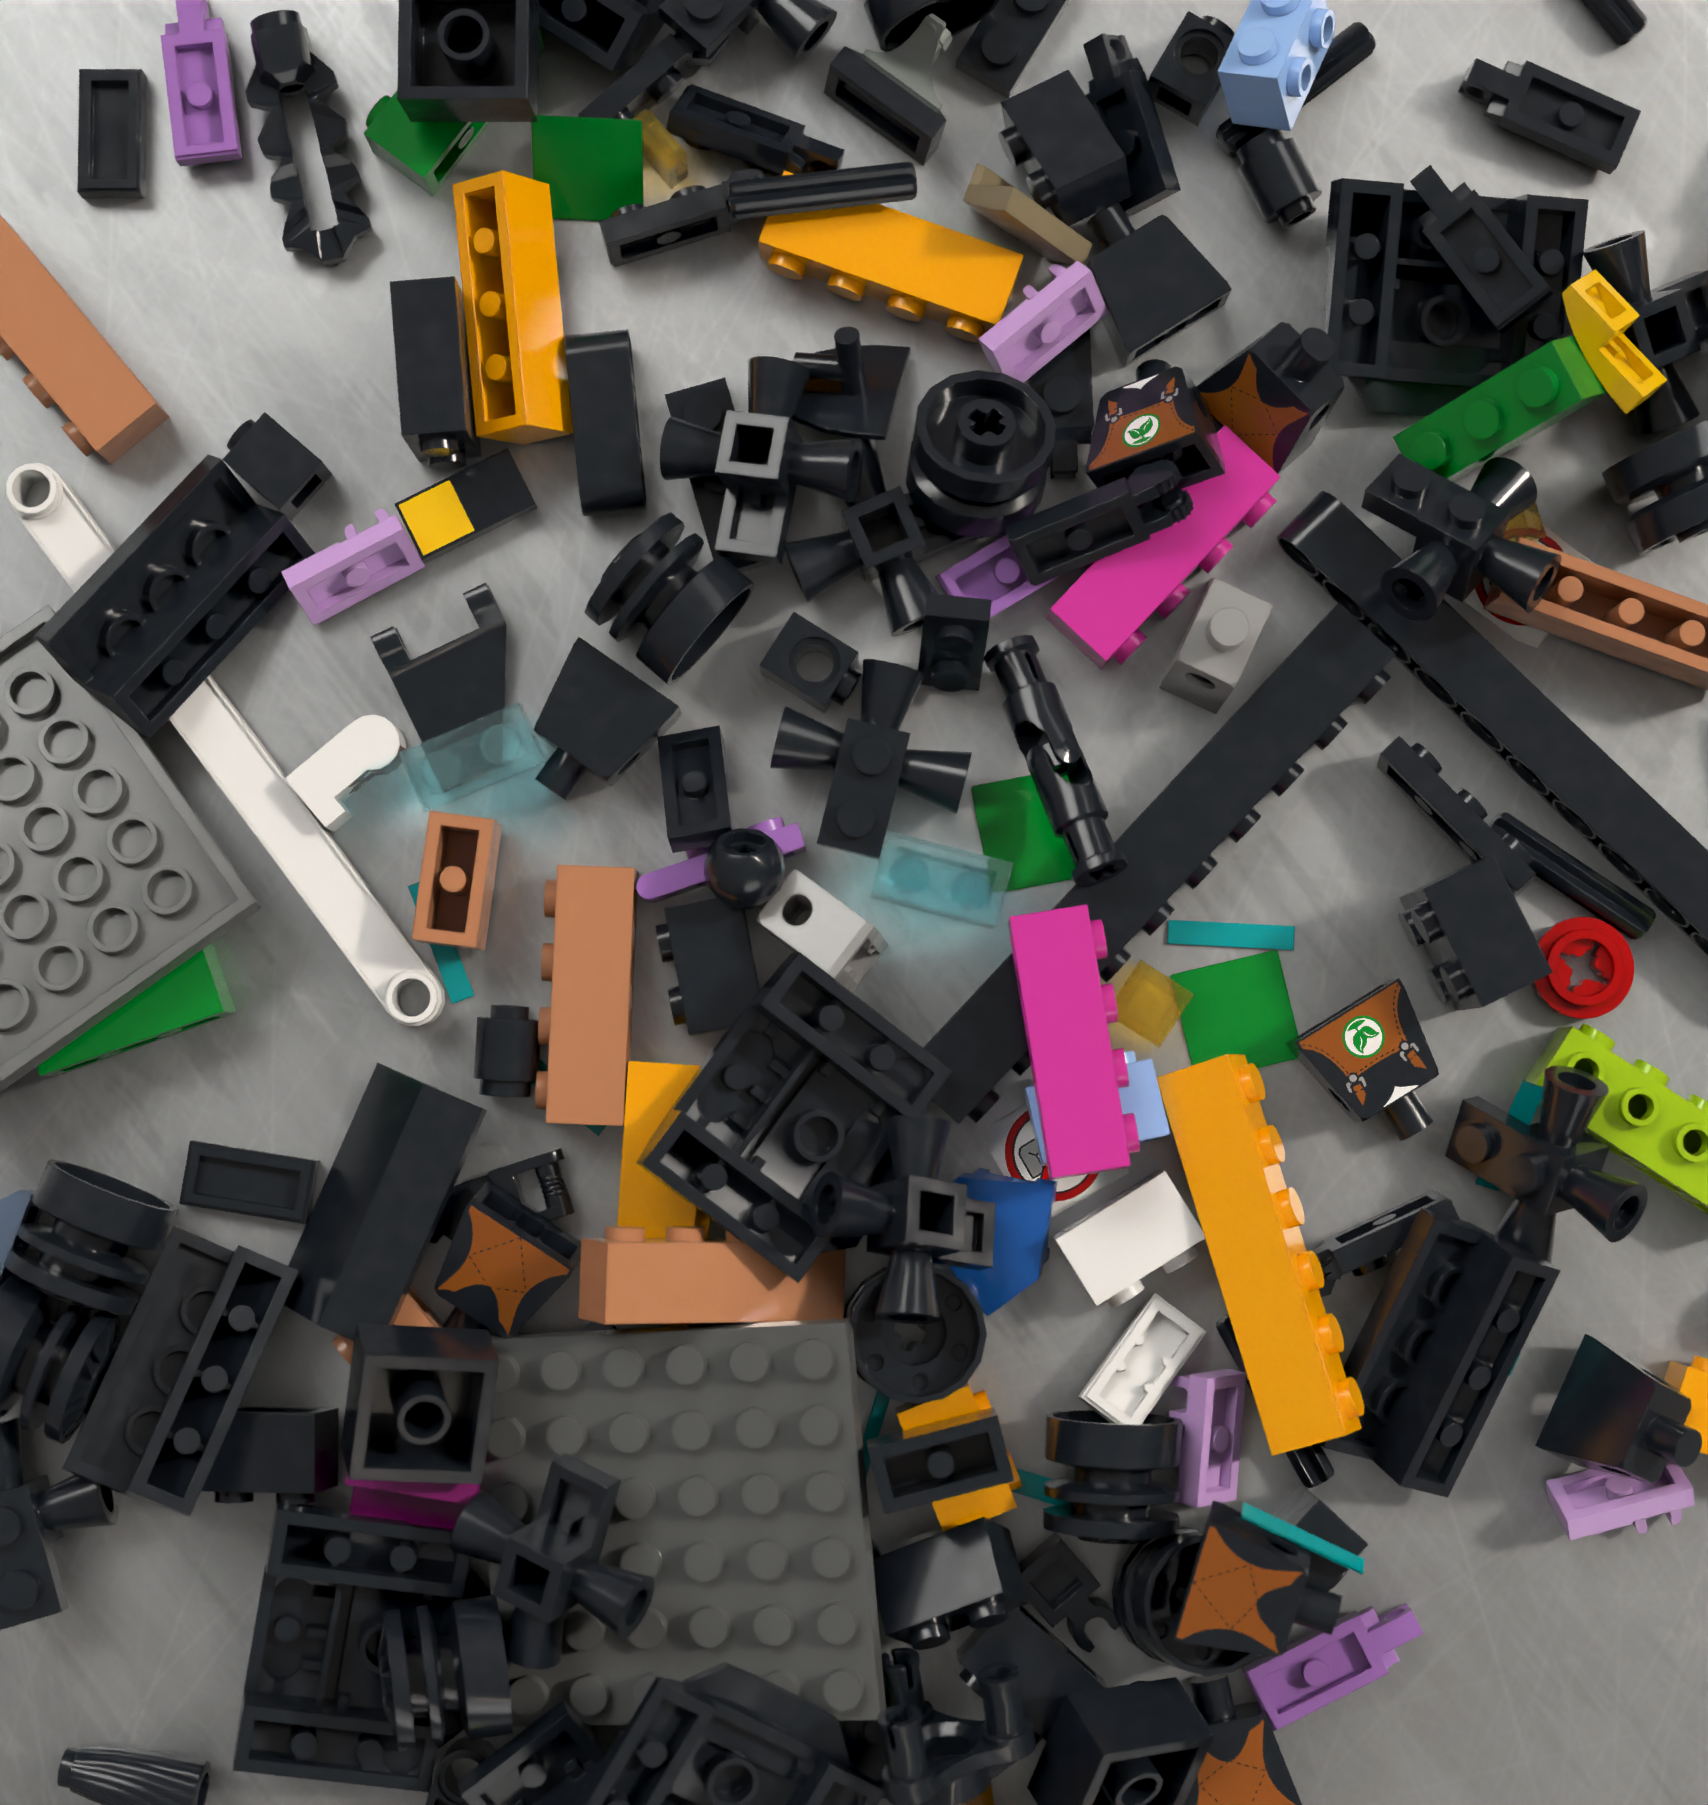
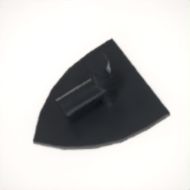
[792,326,911,440]

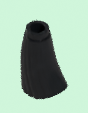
[57,1746,211,1805]

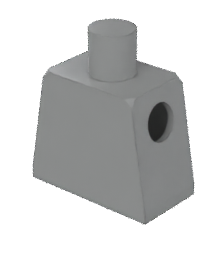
[1159,578,1273,714]
[756,869,889,993]

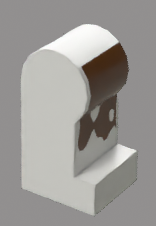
[284,715,407,832]

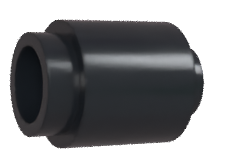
[1237,129,1322,228]
[474,1005,540,1097]

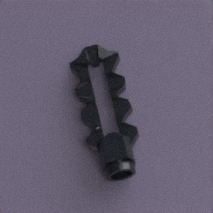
[245,10,373,266]

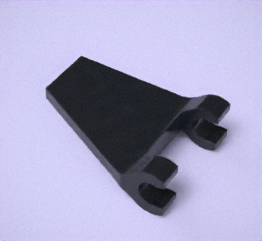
[370,583,507,793]

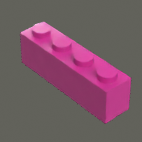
[1046,425,1281,670]
[1008,904,1140,1180]

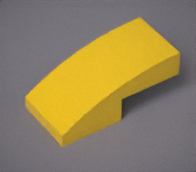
[1562,269,1667,414]

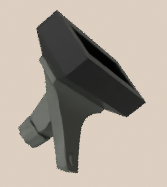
[824,13,953,166]

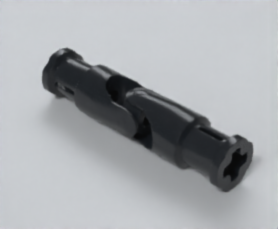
[984,635,1128,887]

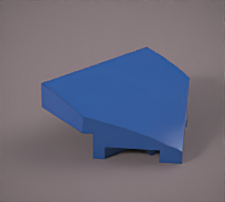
[949,1168,1057,1317]

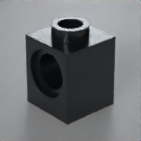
[1148,11,1235,126]
[222,412,332,521]
[759,611,862,714]

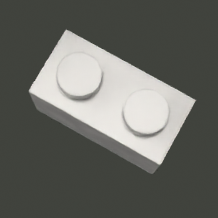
[1051,1169,1205,1308]

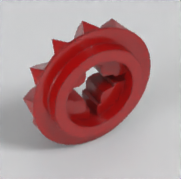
[1535,917,1634,1019]

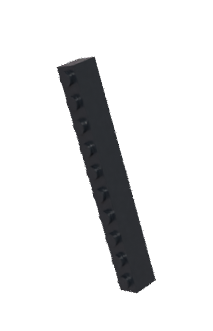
[923,603,1396,1124]

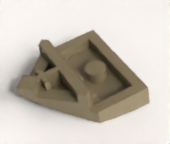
[963,163,1092,265]

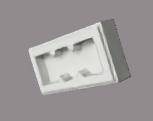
[1077,1293,1207,1424]

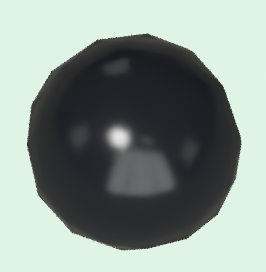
[704,828,786,909]

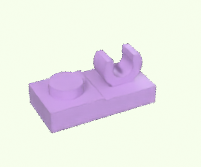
[978,260,1109,383]
[282,508,426,626]
[1169,1369,1247,1508]
[1546,1461,1695,1540]

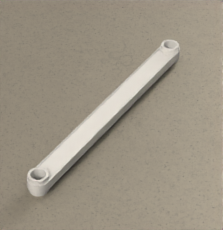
[6,463,445,1027]

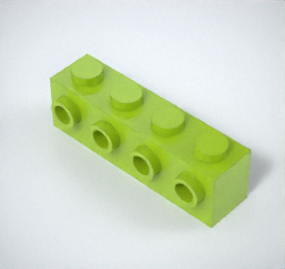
[1517,1023,1708,1215]

